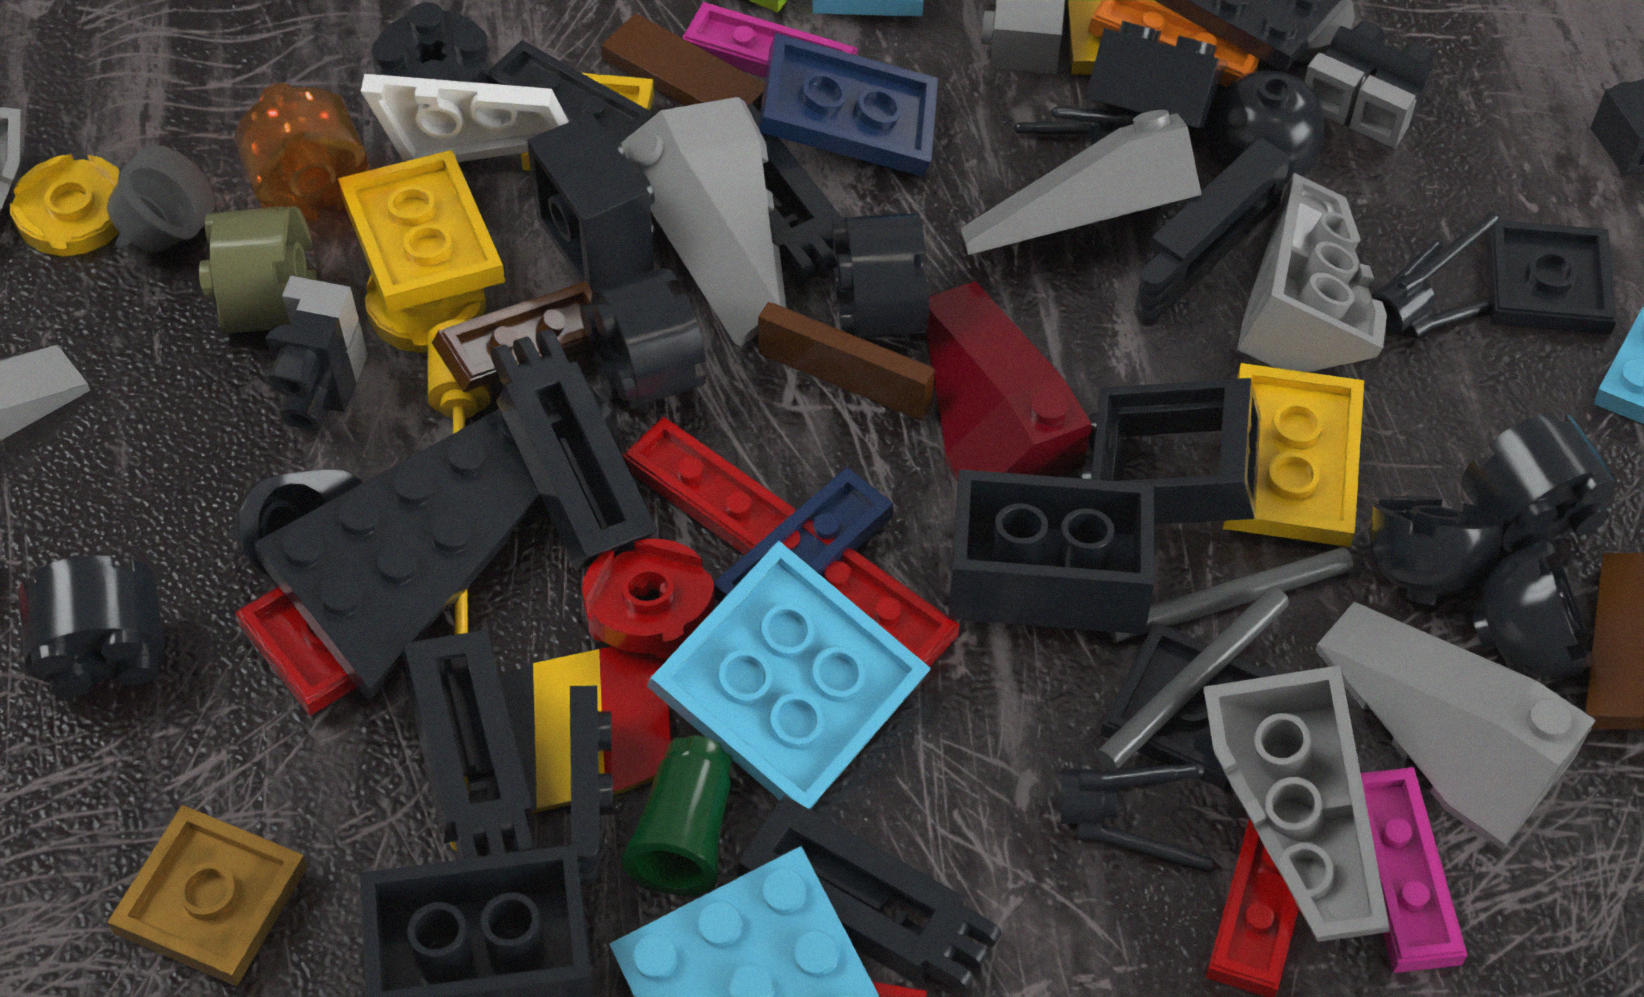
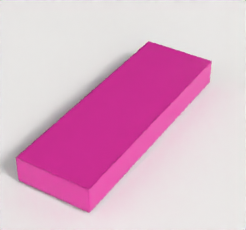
[682,2,858,78]
[1360,767,1467,973]

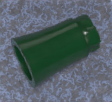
[621,735,732,896]

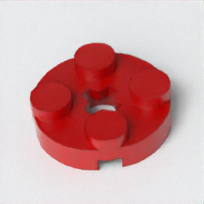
[582,539,715,659]

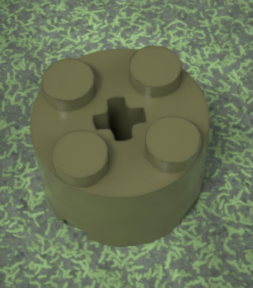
[199,206,317,334]

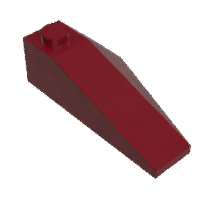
[925,281,1092,483]

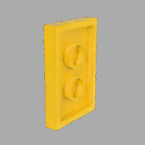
[338,150,505,314]
[1223,363,1364,547]

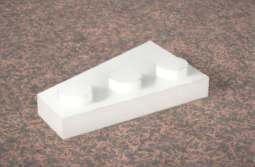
[361,74,569,162]

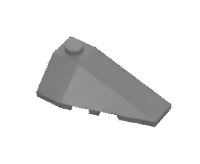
[960,110,1202,255]

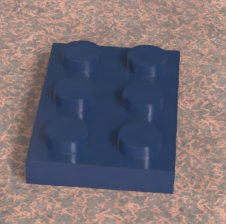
[758,33,938,177]

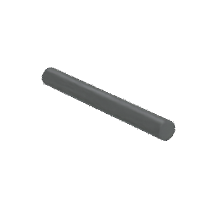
[1109,547,1353,643]
[1096,587,1289,771]

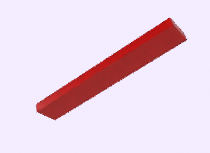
[622,416,960,667]

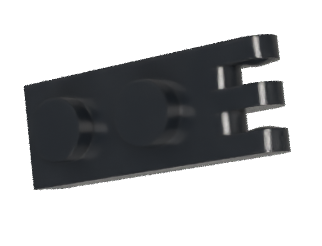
[570,686,613,885]

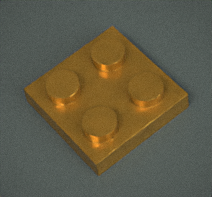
[108,805,308,987]

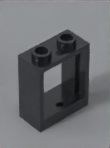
[1082,378,1261,524]

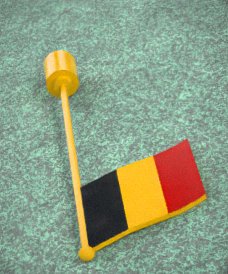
[428,320,671,852]

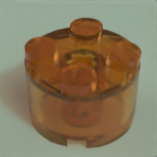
[234,83,370,221]

